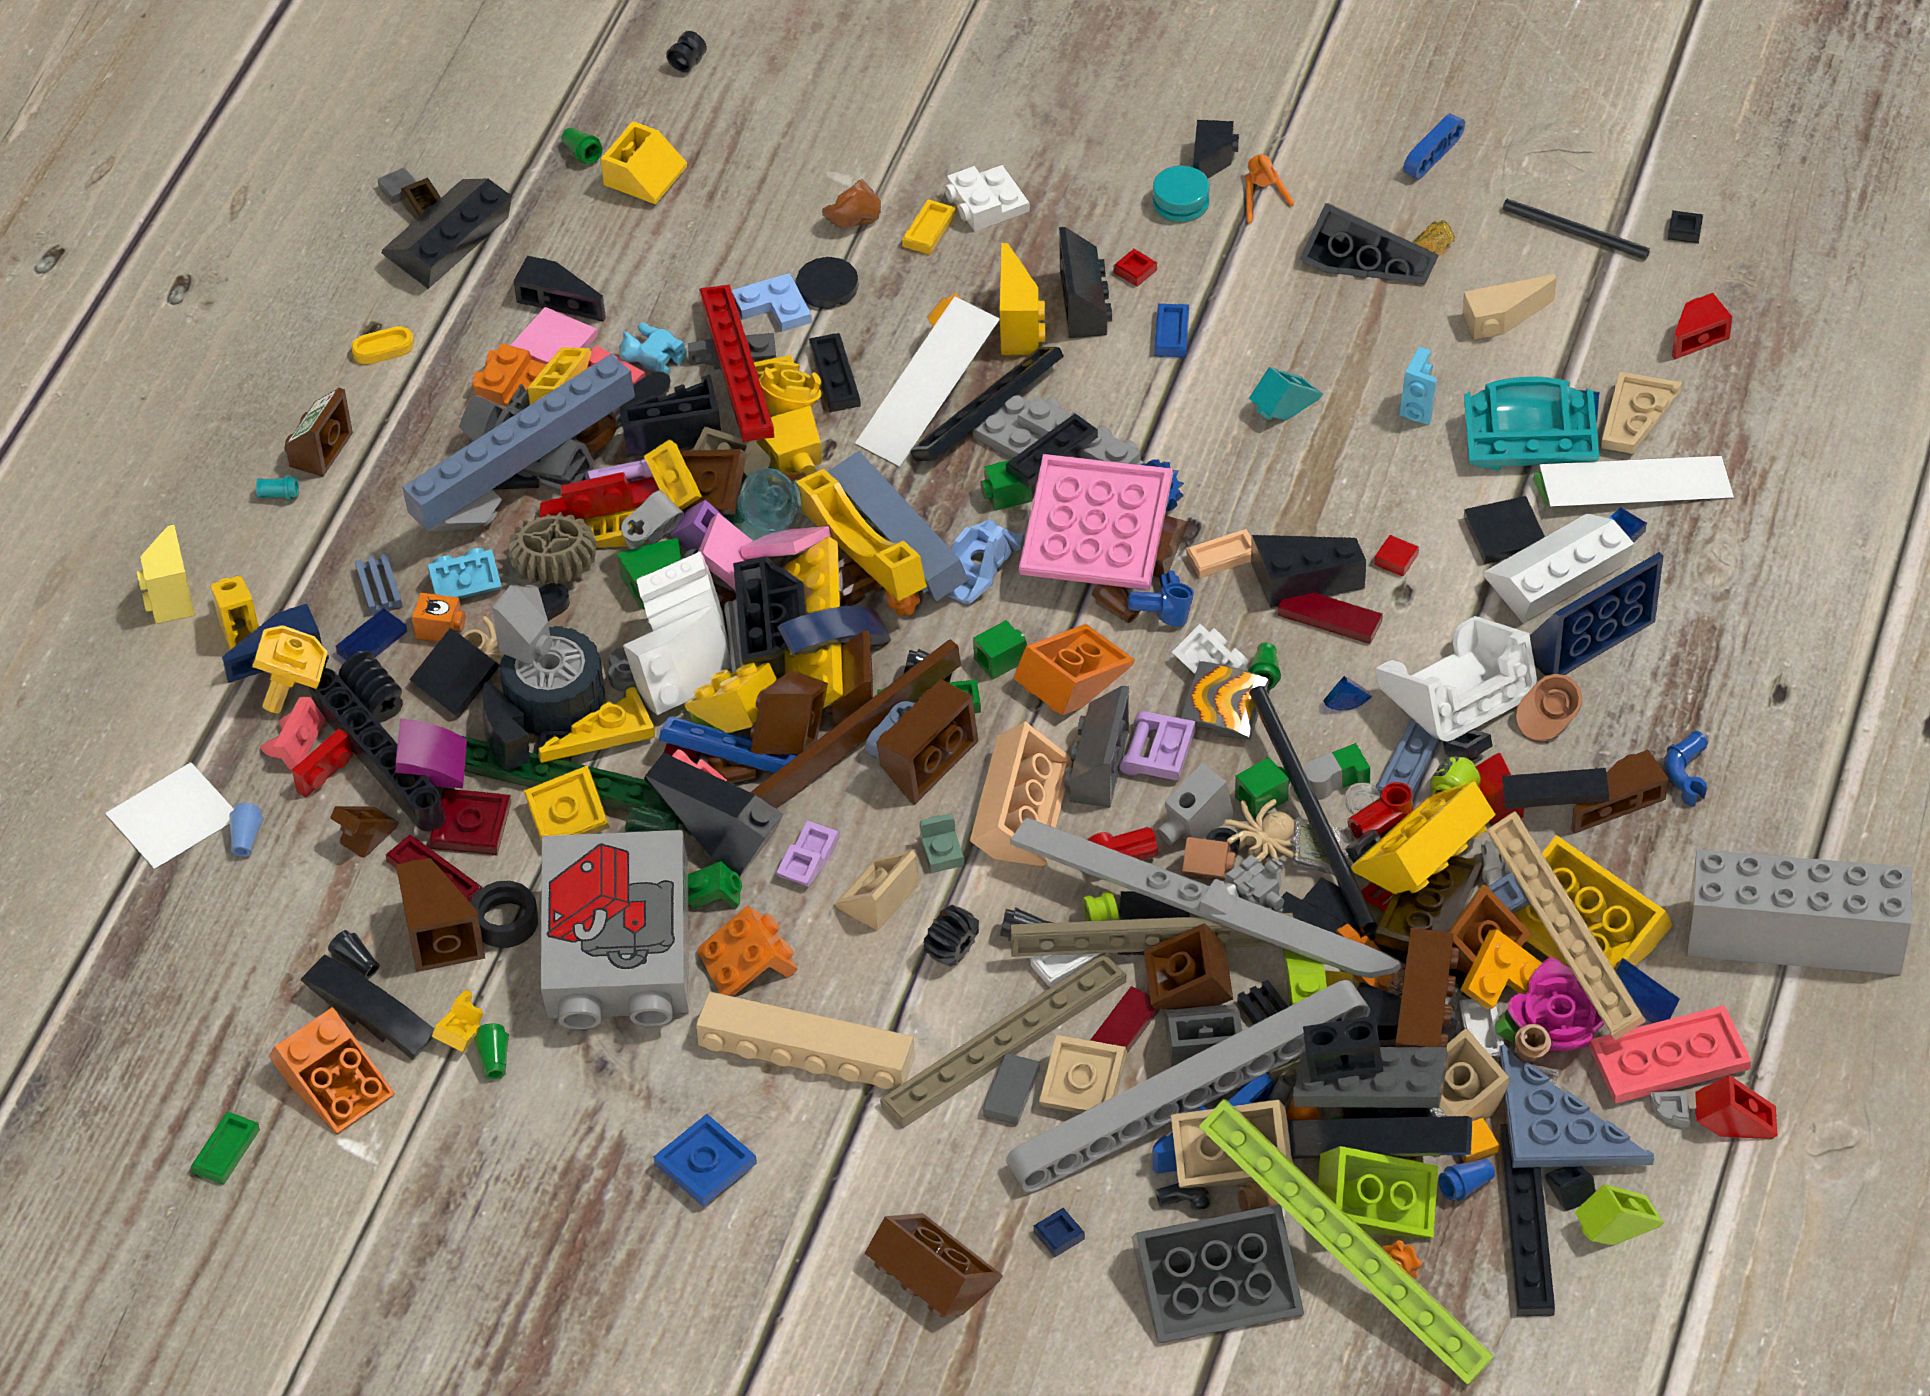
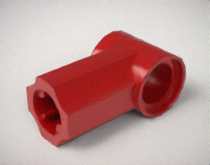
[1347,782,1413,839]
[1087,827,1158,860]

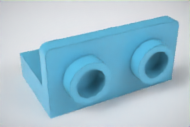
[1399,346,1437,425]
[428,548,502,600]

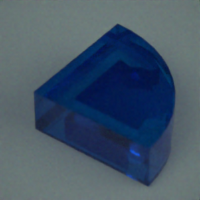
[1323,676,1372,711]

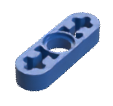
[1403,113,1465,179]

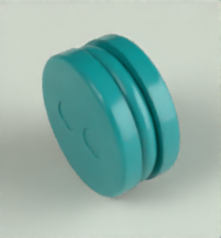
[1153,166,1210,222]

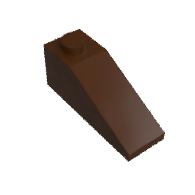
[1571,750,1668,834]

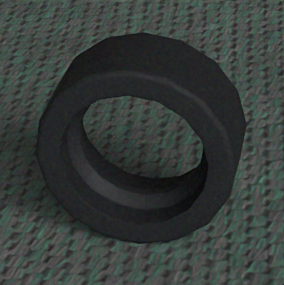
[471,880,538,948]

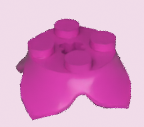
[1507,957,1604,1052]

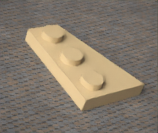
[1601,371,1683,454]

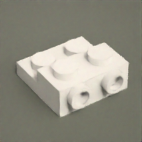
[944,165,1030,232]

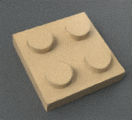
[1039,1035,1127,1113]

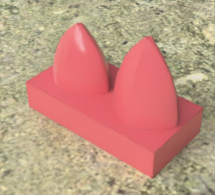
[260,697,326,770]

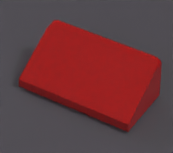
[1475,753,1524,826]

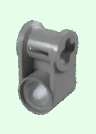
[621,490,684,549]

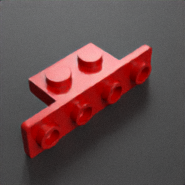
[540,472,660,520]

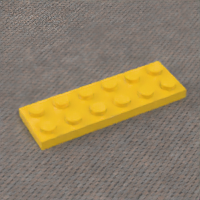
[783,536,843,708]

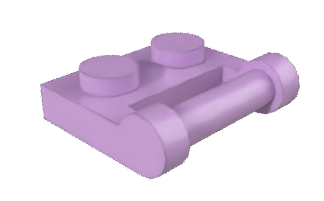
[584,459,653,482]
[1119,711,1195,781]

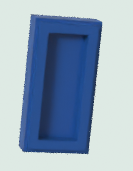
[1155,303,1189,357]

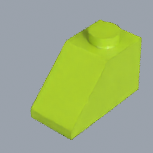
[1574,1184,1664,1246]

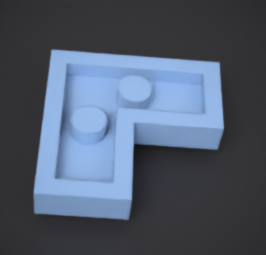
[732,273,812,331]

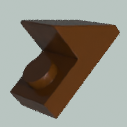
[330,806,399,857]

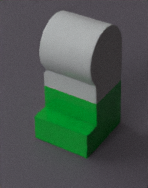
[1304,743,1371,799]

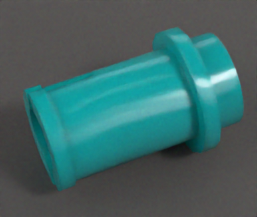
[256,475,299,500]

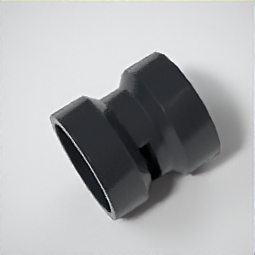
[666,31,707,72]

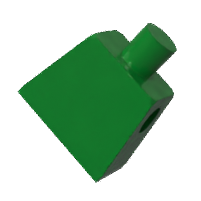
[617,538,681,609]

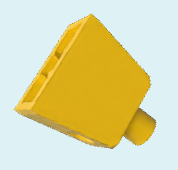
[754,405,822,476]
[210,576,259,650]

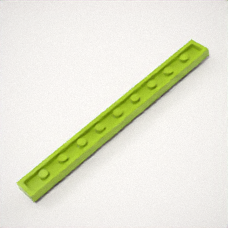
[1199,1099,1495,1385]

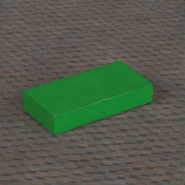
[191,1111,260,1185]

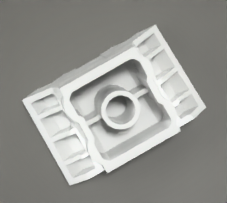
[637,551,730,651]

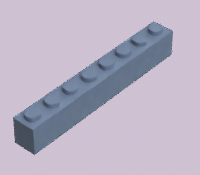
[402,354,635,531]

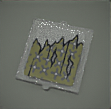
[1290,817,1353,875]

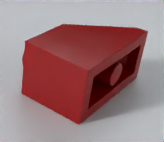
[1672,293,1733,359]
[1695,1075,1778,1139]

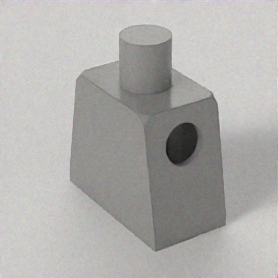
[1157,762,1234,845]

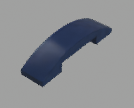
[778,606,892,655]

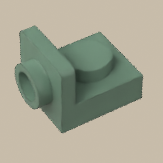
[919,814,964,873]

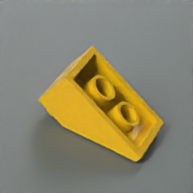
[1000,243,1045,355]

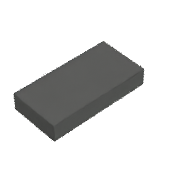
[983,1053,1040,1125]

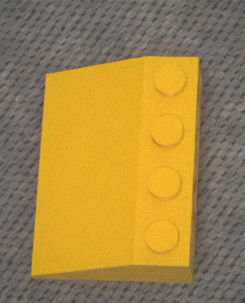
[1514,835,1673,979]

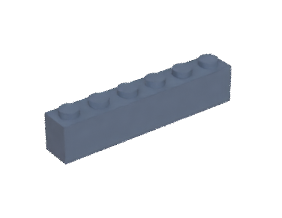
[827,451,968,602]

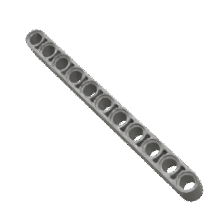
[1006,980,1370,1192]

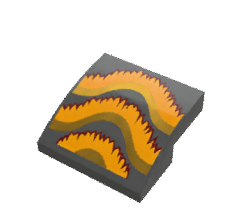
[1181,661,1269,740]

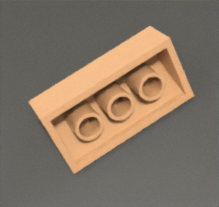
[970,721,1072,866]

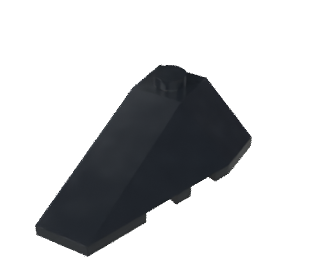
[1299,203,1439,284]
[644,753,783,877]

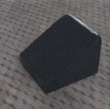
[1545,1166,1596,1211]

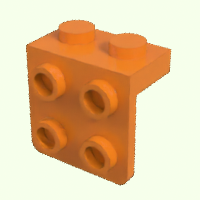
[698,905,798,997]

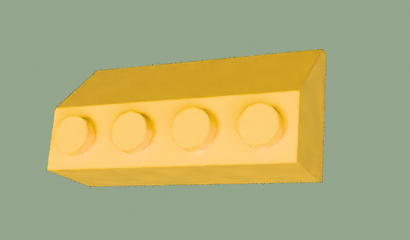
[1351,781,1495,894]

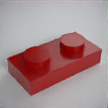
[292,729,353,797]

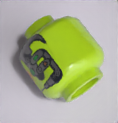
[1430,756,1481,794]

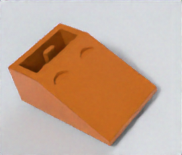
[269,1007,395,1134]

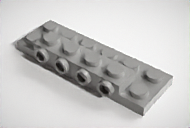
[973,394,1146,465]

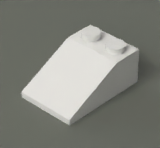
[623,605,731,715]

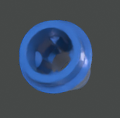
[1438,1159,1495,1201]

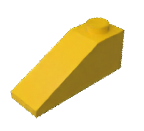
[528,347,591,405]

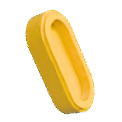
[351,326,414,365]

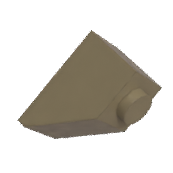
[693,427,772,487]

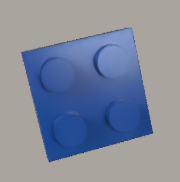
[653,1114,757,1207]

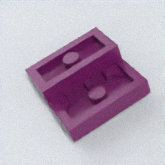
[395,718,467,789]

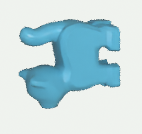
[619,322,687,374]

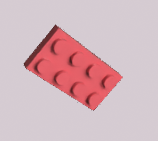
[1589,1005,1752,1104]

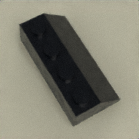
[381,178,512,289]

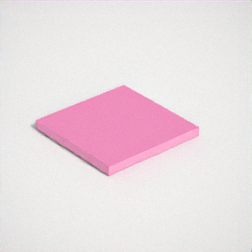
[1019,454,1173,590]

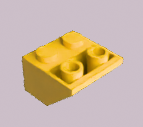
[601,121,687,205]
[684,662,777,733]

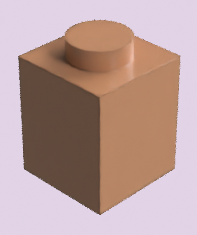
[1182,837,1236,882]

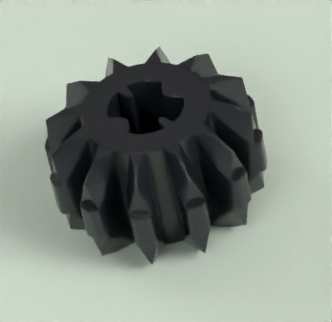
[923,904,979,967]

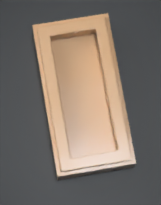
[1186,529,1251,578]

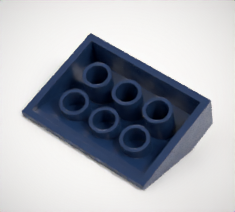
[1530,552,1664,676]

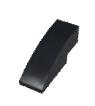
[482,681,530,771]

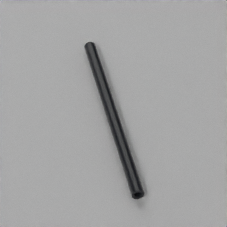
[1249,685,1377,933]

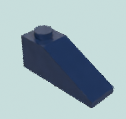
[222,603,322,683]

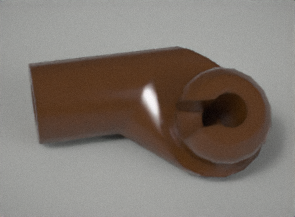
[708,755,757,784]

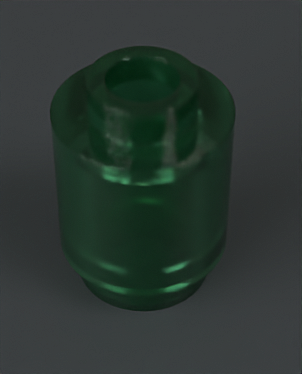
[625,806,679,832]

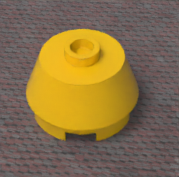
[759,362,821,416]

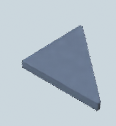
[1498,1045,1654,1168]

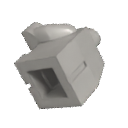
[1227,854,1284,911]

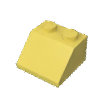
[137,525,195,624]

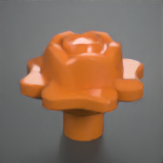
[885,590,920,616]
[1382,1240,1422,1279]

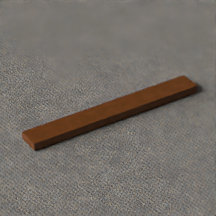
[750,639,961,809]

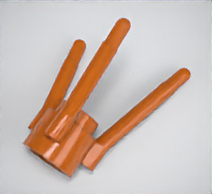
[1244,154,1294,223]

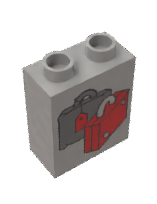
[541,830,689,1029]

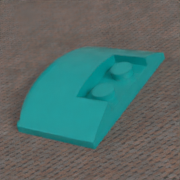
[1464,376,1599,471]

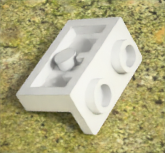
[1172,624,1249,674]

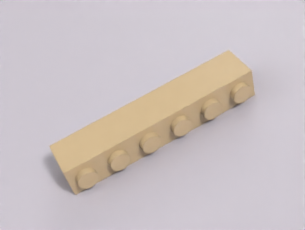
[696,992,915,1089]

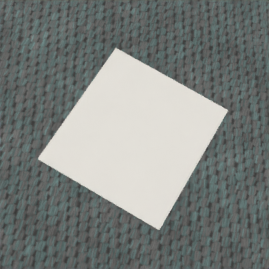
[105,762,234,869]

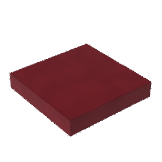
[429,788,511,855]

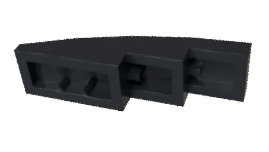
[300,954,434,1060]

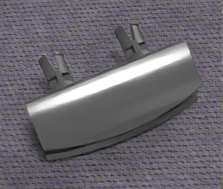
[459,384,593,490]

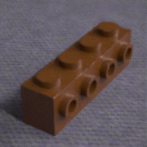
[1395,928,1459,1047]

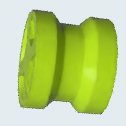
[1082,890,1119,921]

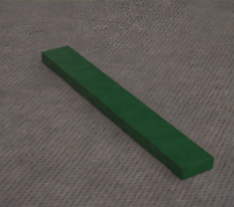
[462,736,684,825]

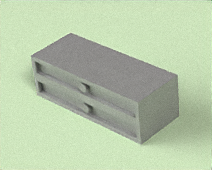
[1687,849,1912,975]

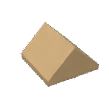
[834,850,918,931]
[1440,1028,1511,1121]

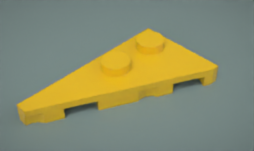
[538,687,655,763]

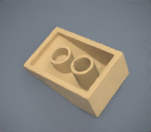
[1171,1100,1292,1188]

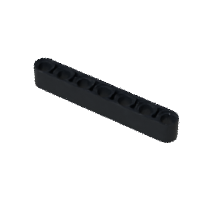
[308,668,446,831]

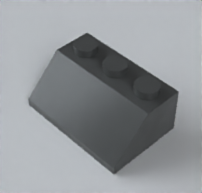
[1064,685,1129,808]

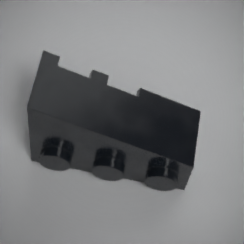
[619,374,721,457]
[1251,535,1366,608]

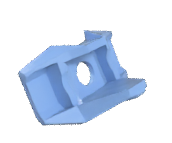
[946,519,1024,604]

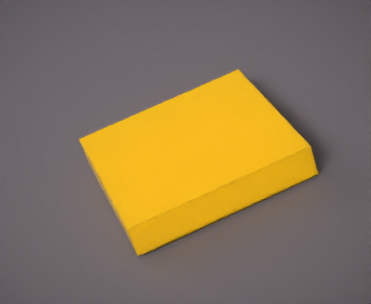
[524,766,610,842]

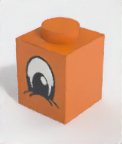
[412,593,466,642]

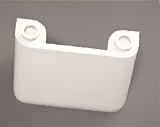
[1375,616,1537,742]

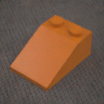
[1013,624,1135,715]

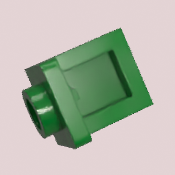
[688,861,742,909]

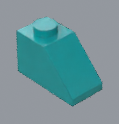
[1248,367,1323,421]

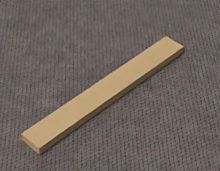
[1486,811,1646,1040]

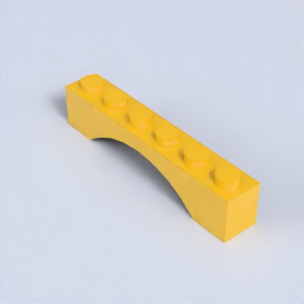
[796,468,927,601]

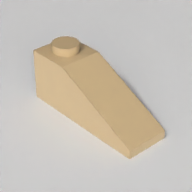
[1462,274,1556,340]

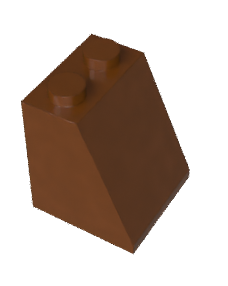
[396,858,485,972]

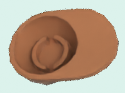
[1516,674,1582,741]

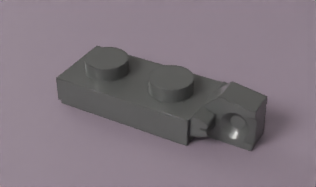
[688,333,777,370]

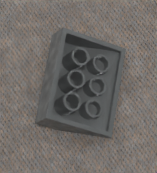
[1131,1204,1304,1344]

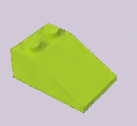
[1318,1146,1438,1239]

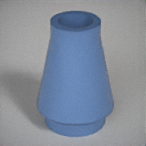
[229,803,263,857]

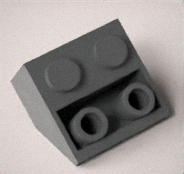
[1164,1004,1242,1067]

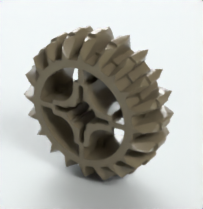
[508,512,597,585]

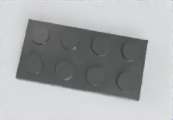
[1293,1047,1448,1108]

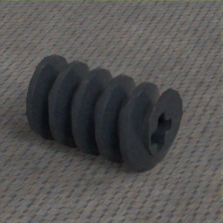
[338,650,403,722]

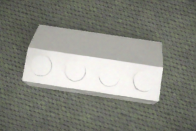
[1483,514,1634,623]

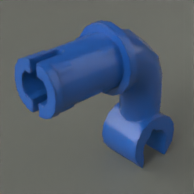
[1664,730,1708,807]

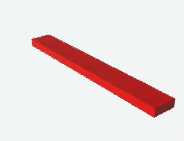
[699,284,775,442]

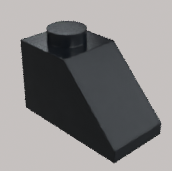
[1193,120,1239,179]

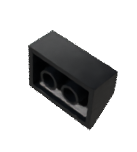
[1059,227,1112,338]

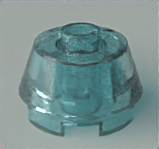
[737,468,802,532]

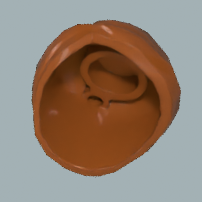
[822,179,881,228]

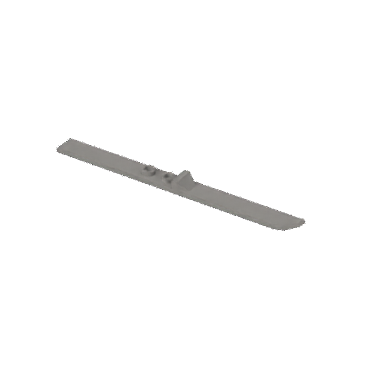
[1010,817,1402,978]

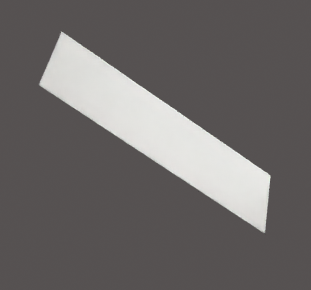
[855,297,1000,467]
[1540,456,1734,506]

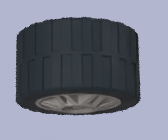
[500,626,605,736]

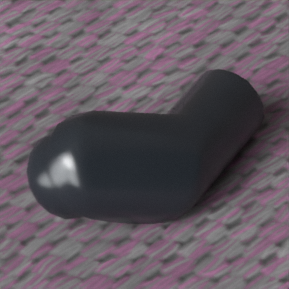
[1155,1183,1210,1211]

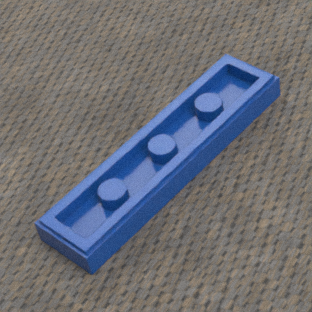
[659,716,798,773]

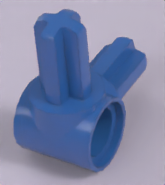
[1127,570,1194,626]

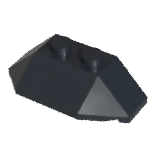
[733,556,807,665]

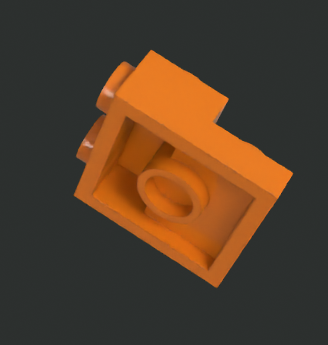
[472,343,547,406]

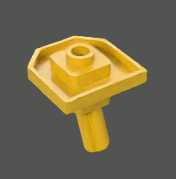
[252,625,327,713]

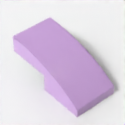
[776,820,840,887]

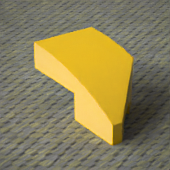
[432,989,483,1052]

